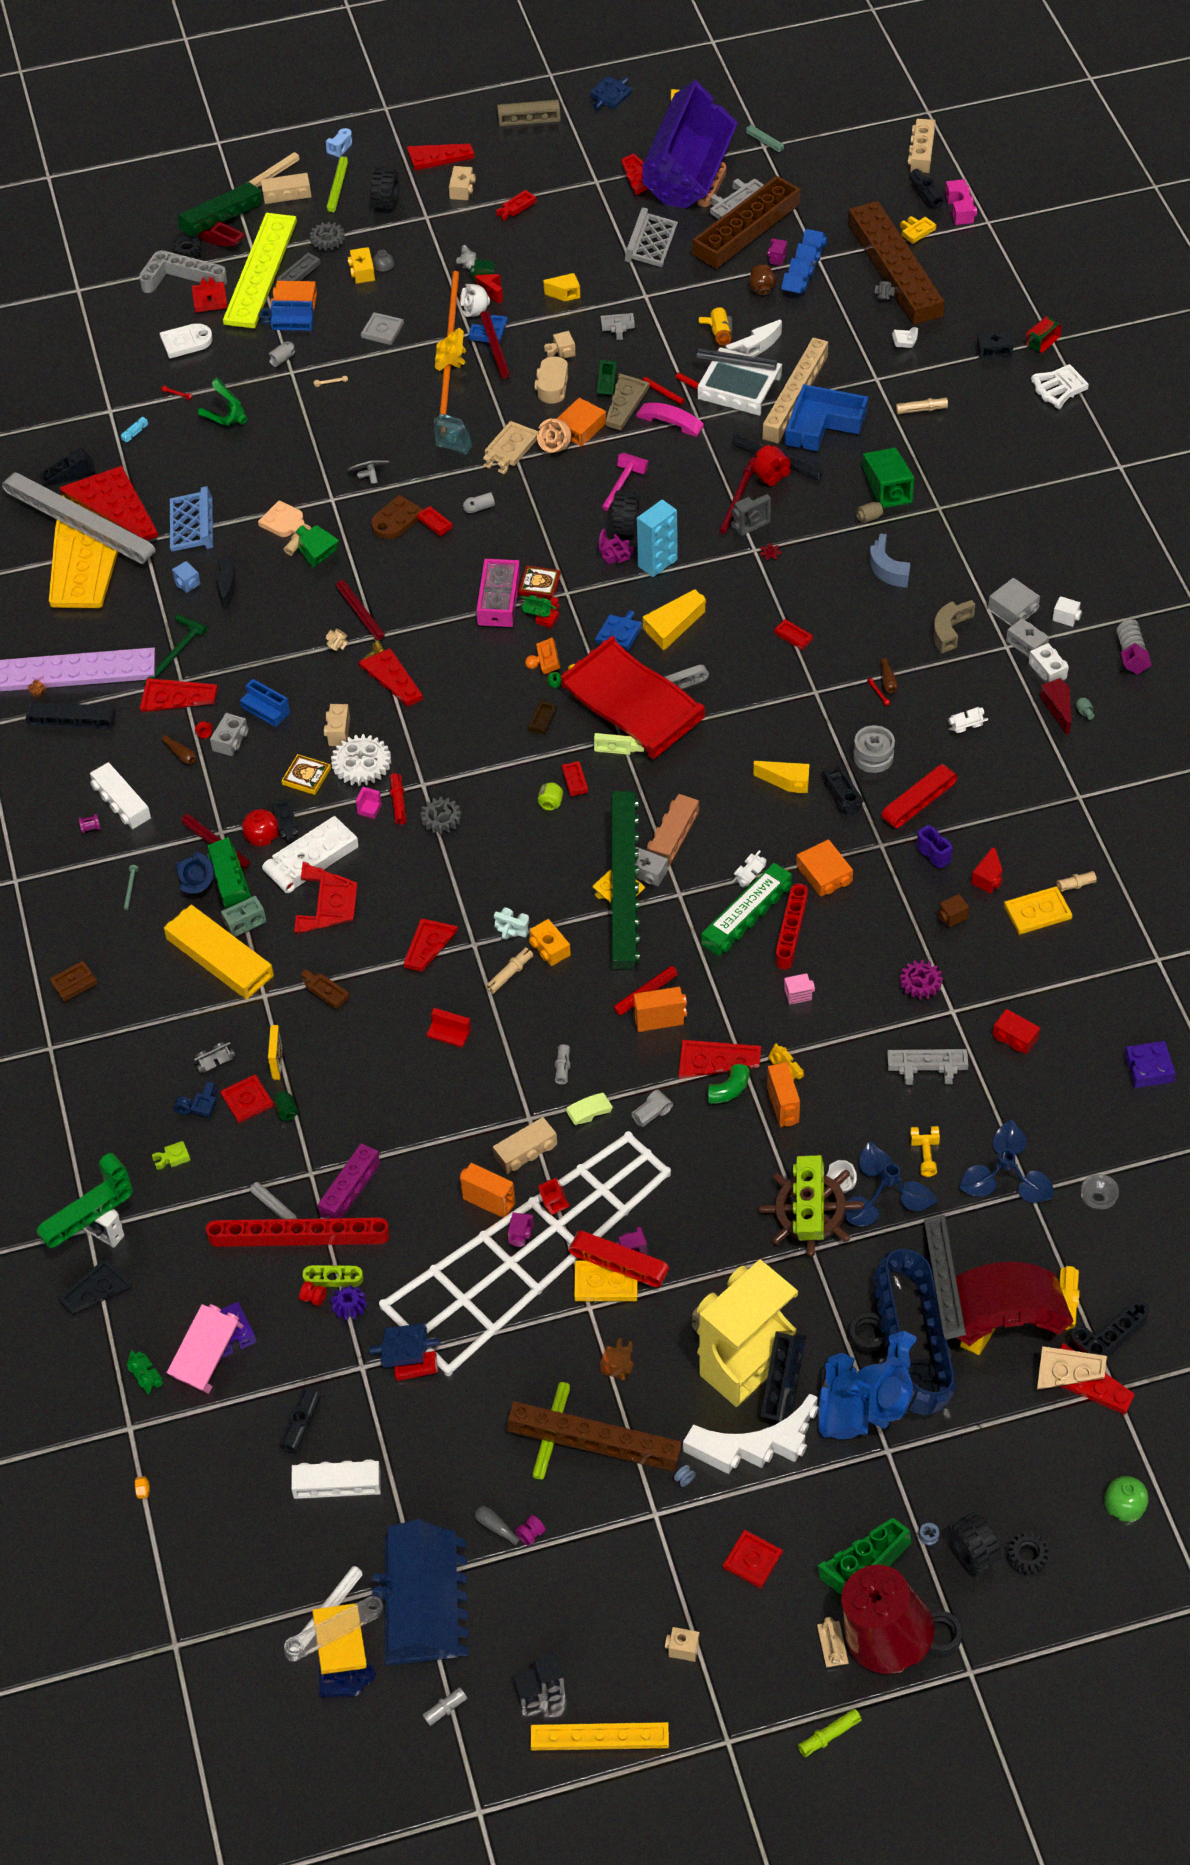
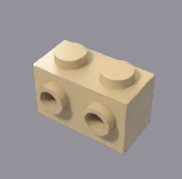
[324,704,350,746]

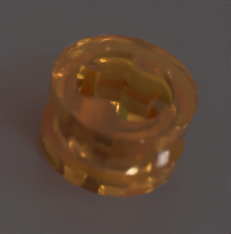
[28,680,46,698]

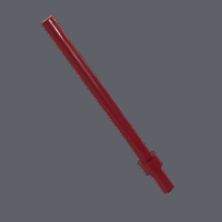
[719,457,756,534]

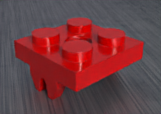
[192,277,227,312]

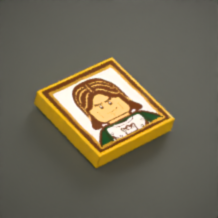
[282,754,331,795]
[268,1025,283,1080]

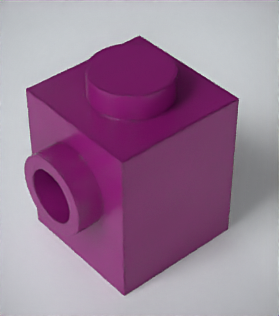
[1121,643,1152,675]

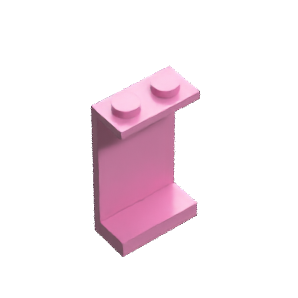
[167,1304,244,1394]

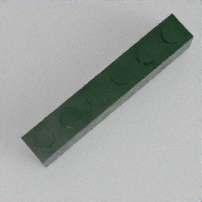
[178,182,262,237]

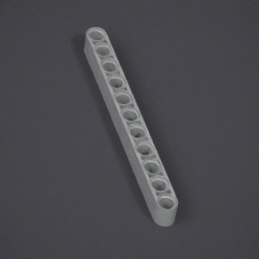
[2,472,155,564]

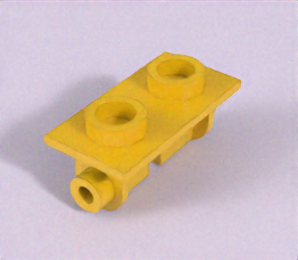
[768,1043,804,1081]

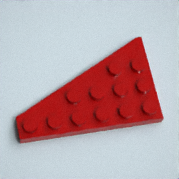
[59,466,158,541]

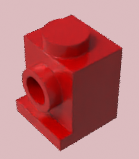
[538,1178,570,1215]

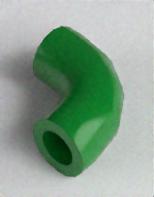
[709,1064,750,1104]

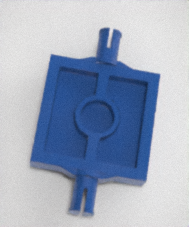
[595,610,643,652]

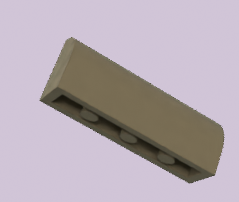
[497,99,560,126]

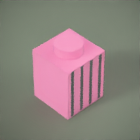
[784,973,815,1005]

